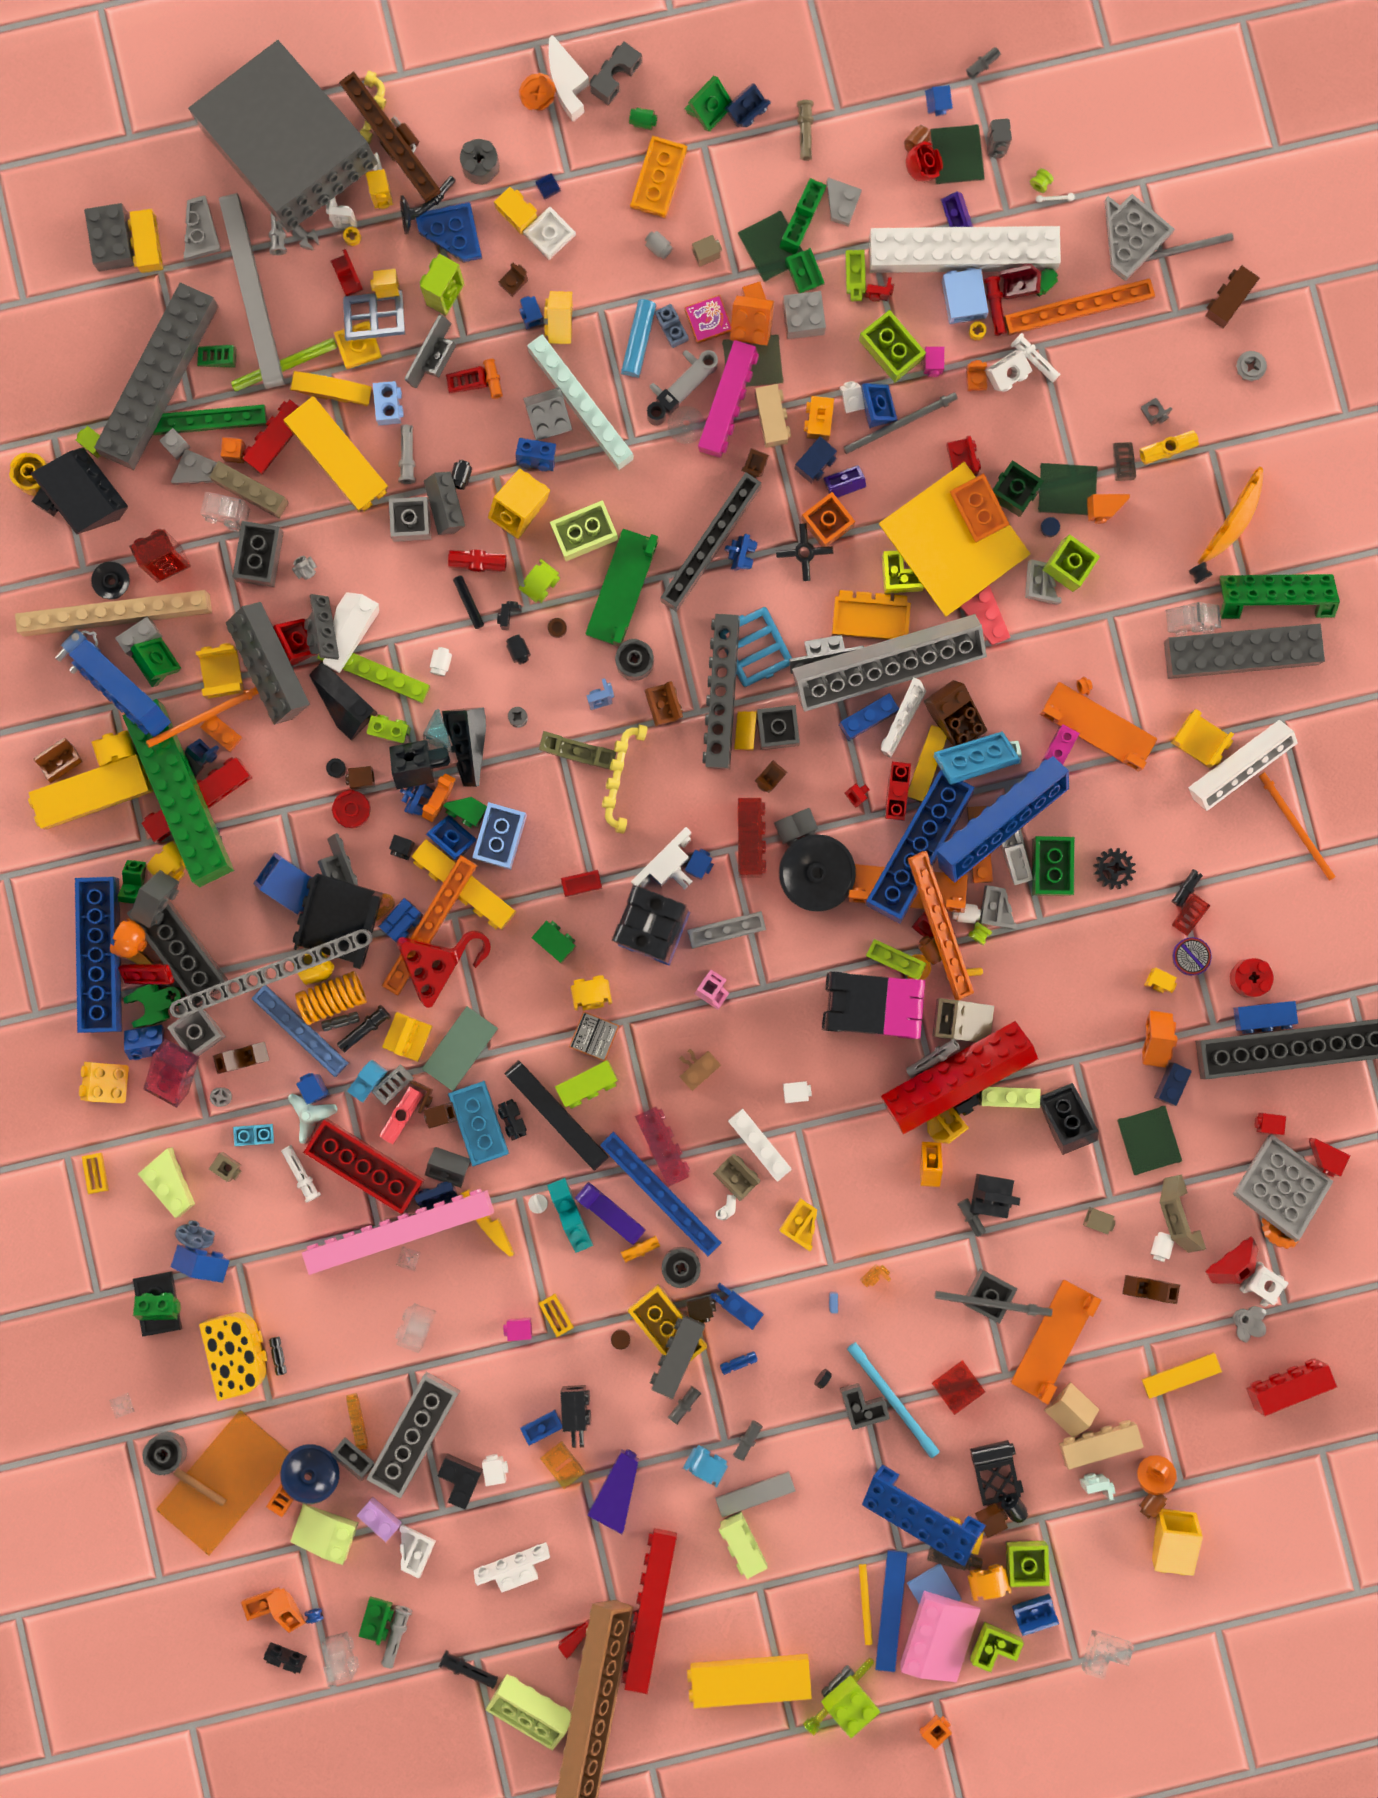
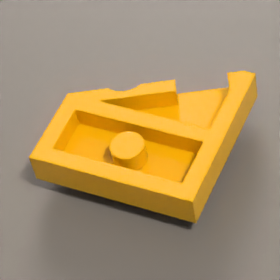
[779,1198,817,1251]

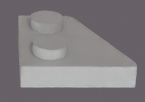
[827,178,862,227]
[171,449,217,485]

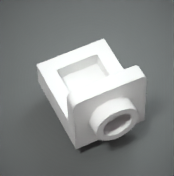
[840,381,865,413]

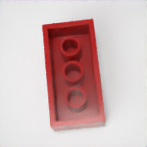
[1246,1359,1337,1416]

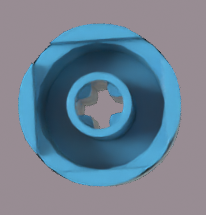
[683,1445,728,1487]

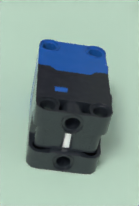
[612,885,690,966]

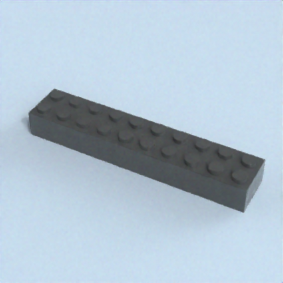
[94,283,219,470]
[1195,1019,1378,1079]

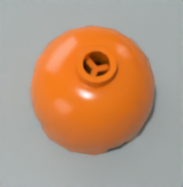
[110,918,147,958]

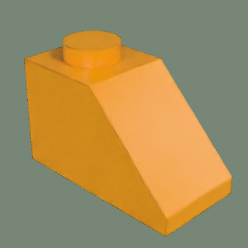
[920,1142,943,1187]

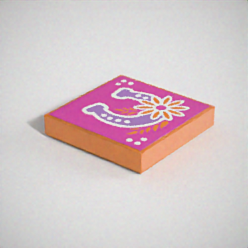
[684,295,731,344]

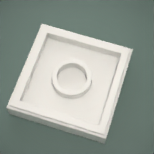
[523,207,576,260]

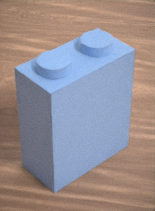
[942,267,988,324]

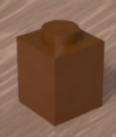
[345,766,375,790]
[424,1102,457,1129]
[975,1503,1008,1538]

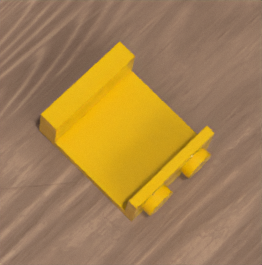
[195,643,244,699]
[1171,709,1234,768]

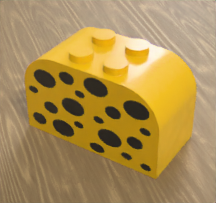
[199,1312,268,1401]

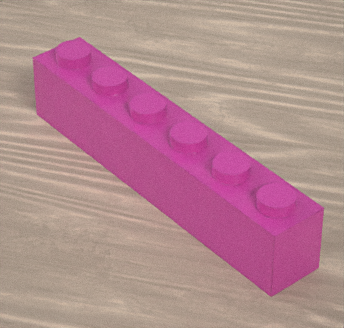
[698,340,759,458]

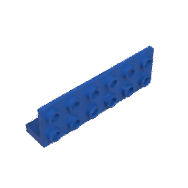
[862,1465,986,1566]

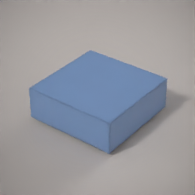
[829,1292,838,1313]

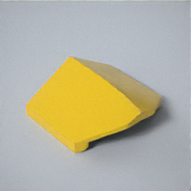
[927,1107,969,1144]

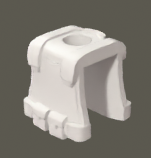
[1239,1261,1288,1307]

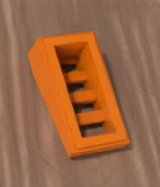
[266,1484,294,1517]

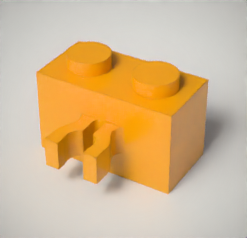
[804,396,834,441]

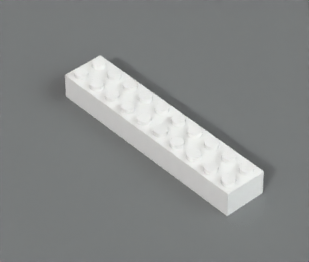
[869,226,1061,273]

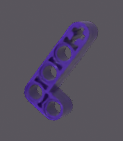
[575,1182,646,1245]

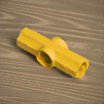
[1139,430,1199,465]

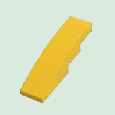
[290,371,372,406]
[461,1189,515,1257]

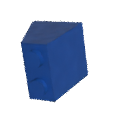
[253,852,312,915]

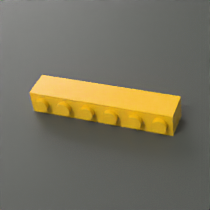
[411,839,516,930]

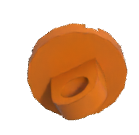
[519,73,556,111]
[1137,1455,1177,1495]

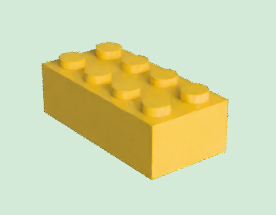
[628,1284,707,1361]

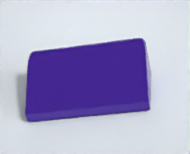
[941,191,973,227]
[823,465,866,498]

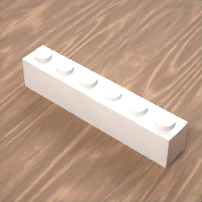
[1188,720,1298,811]

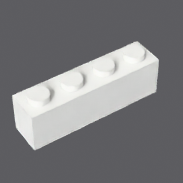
[728,1108,792,1182]

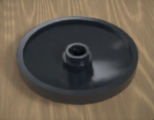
[779,835,856,912]

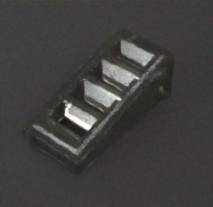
[1113,442,1136,481]

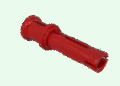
[984,276,1006,336]

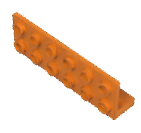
[1039,682,1157,772]
[849,864,968,913]
[1011,1280,1102,1404]

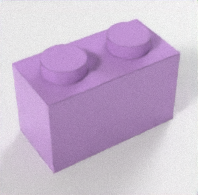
[357,1497,402,1542]

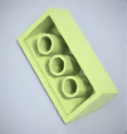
[485,1674,571,1751]

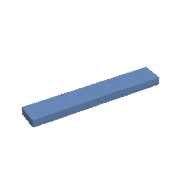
[251,985,349,1077]

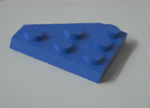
[416,202,482,262]

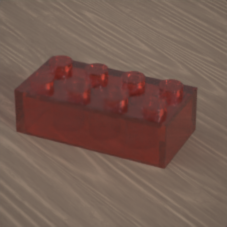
[129,529,191,583]
[737,798,766,878]

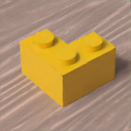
[544,291,573,344]

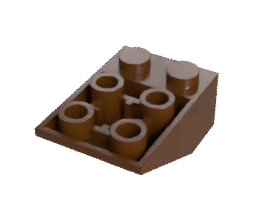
[924,680,988,746]

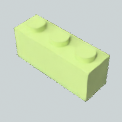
[979,1087,1040,1108]

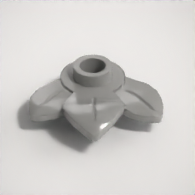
[1233,1306,1267,1343]

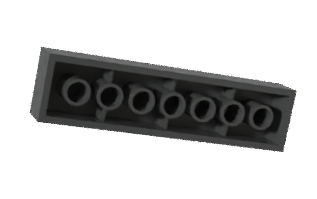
[1164,624,1325,679]

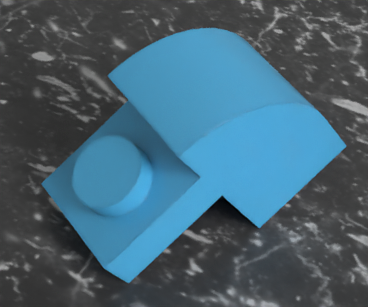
[347,1060,388,1103]

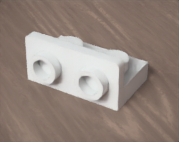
[326,197,357,229]

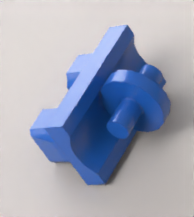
[724,534,757,571]
[400,784,434,815]

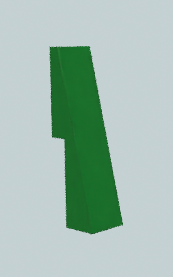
[779,178,827,254]

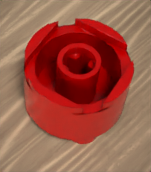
[1229,958,1274,997]

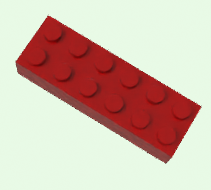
[303,1119,425,1215]

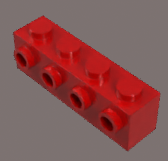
[243,399,299,475]

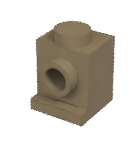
[209,1152,242,1182]

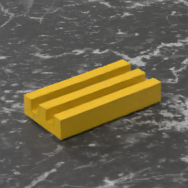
[81,1152,109,1194]
[538,1293,574,1337]

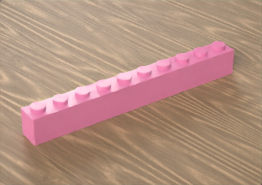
[302,1188,494,1275]

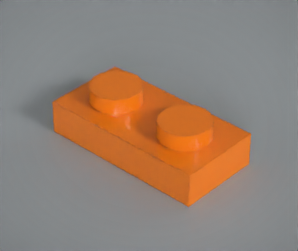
[200,715,242,752]
[241,1587,280,1621]

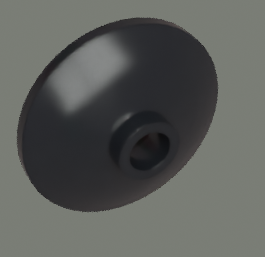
[91,561,130,600]

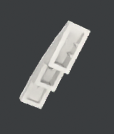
[1001,831,1033,885]

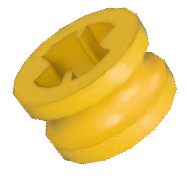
[343,227,361,246]
[969,321,987,341]

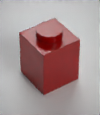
[1255,1113,1286,1135]

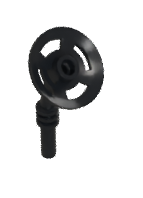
[400,176,456,234]

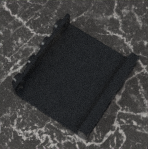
[292,873,383,969]

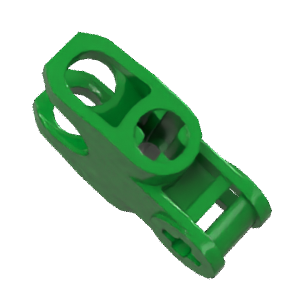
[123,984,186,1028]

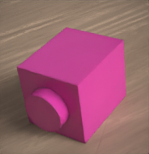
[923,346,944,377]
[503,1318,532,1341]

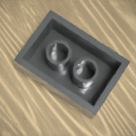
[84,203,134,272]
[232,521,284,587]

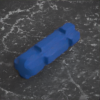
[720,1352,758,1375]

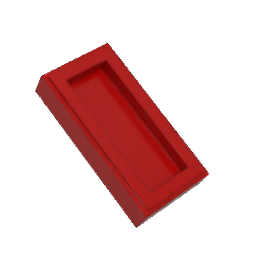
[561,870,603,897]

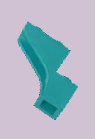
[547,1178,593,1253]

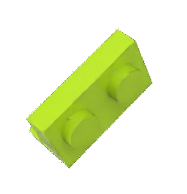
[367,714,411,744]

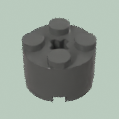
[460,139,499,184]
[615,639,654,681]
[662,1247,701,1288]
[143,1431,187,1475]

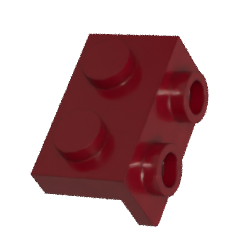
[999,264,1041,300]

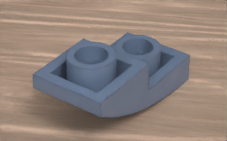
[655,304,689,348]

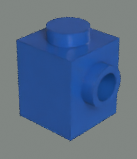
[925,85,953,116]
[685,849,714,880]

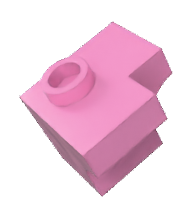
[694,970,729,1010]

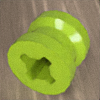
[1030,168,1054,193]
[968,922,992,945]

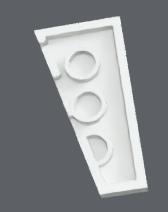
[881,677,927,758]

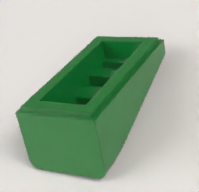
[197,345,236,367]

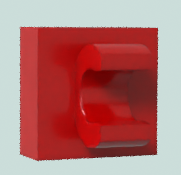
[845,783,870,808]

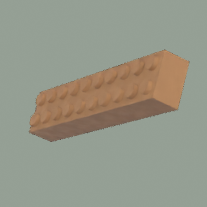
[556,1600,634,1798]

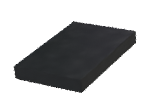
[133,1271,182,1337]

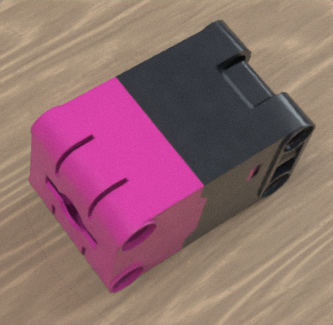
[822,971,925,1039]

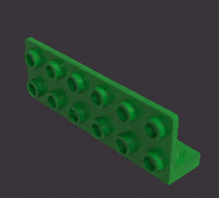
[586,529,659,647]
[1219,574,1340,619]

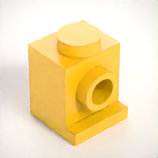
[1144,968,1177,993]

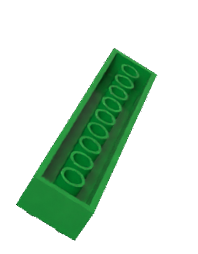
[122,699,235,887]

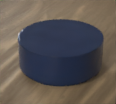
[1040,517,1060,537]

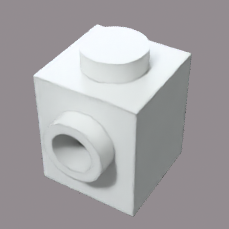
[482,1454,509,1486]

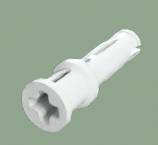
[1010,333,1061,383]
[281,1145,321,1203]

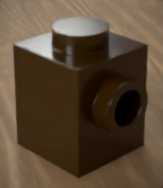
[687,1296,716,1323]

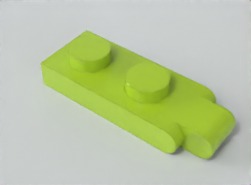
[845,250,866,301]

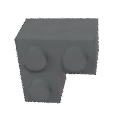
[130,870,180,928]
[840,1383,890,1430]

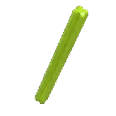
[231,338,337,391]

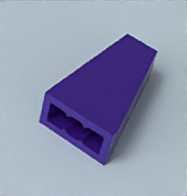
[588,1449,639,1534]

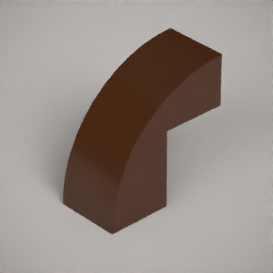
[213,1042,269,1074]
[1122,1275,1180,1304]

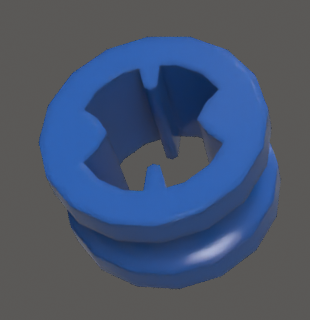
[304,1608,324,1624]

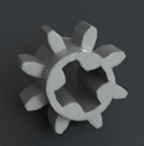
[292,556,317,580]

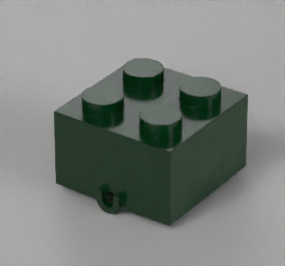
[993,460,1044,517]

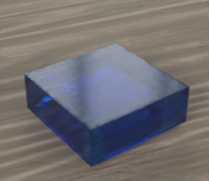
[535,173,561,200]

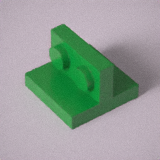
[684,75,732,132]
[130,637,182,687]

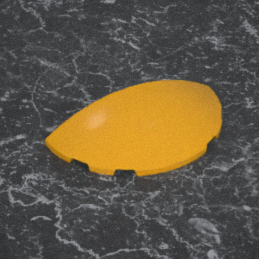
[1197,466,1263,564]

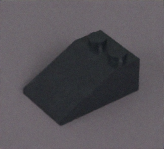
[1040,1083,1099,1155]

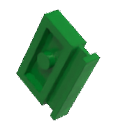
[785,248,825,294]

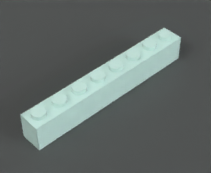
[527,334,634,470]

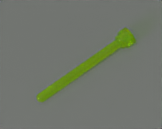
[803,1658,874,1736]

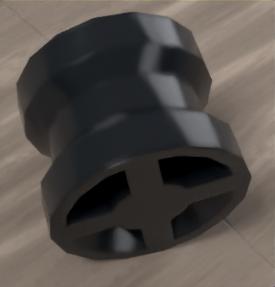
[1188,562,1213,584]

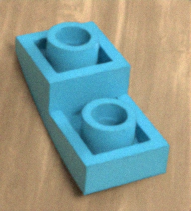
[233,1124,274,1146]

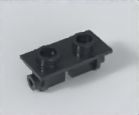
[498,1099,527,1141]
[263,1642,307,1674]

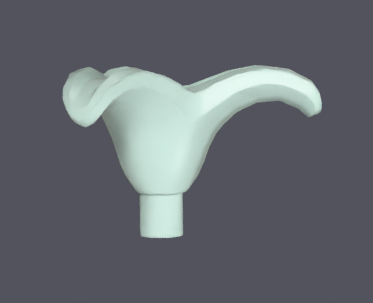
[288,1094,337,1144]

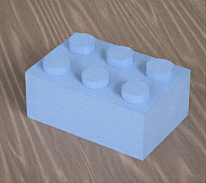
[472,802,527,870]

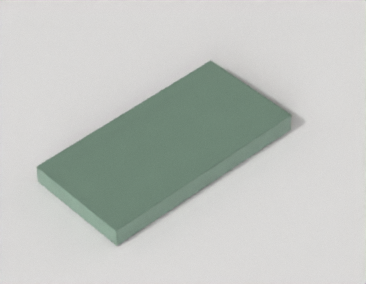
[422,1006,499,1091]

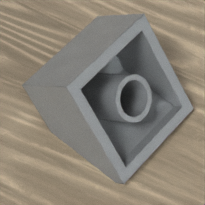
[167,1005,226,1060]

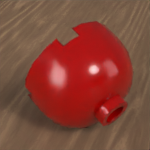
[905,141,943,182]

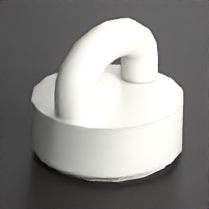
[528,1194,548,1214]

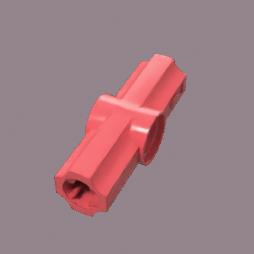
[379,1086,424,1144]

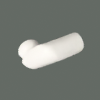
[715,1195,736,1221]

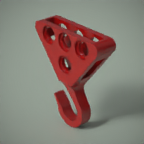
[397,931,491,1008]

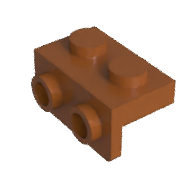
[644,681,683,726]
[34,738,83,783]

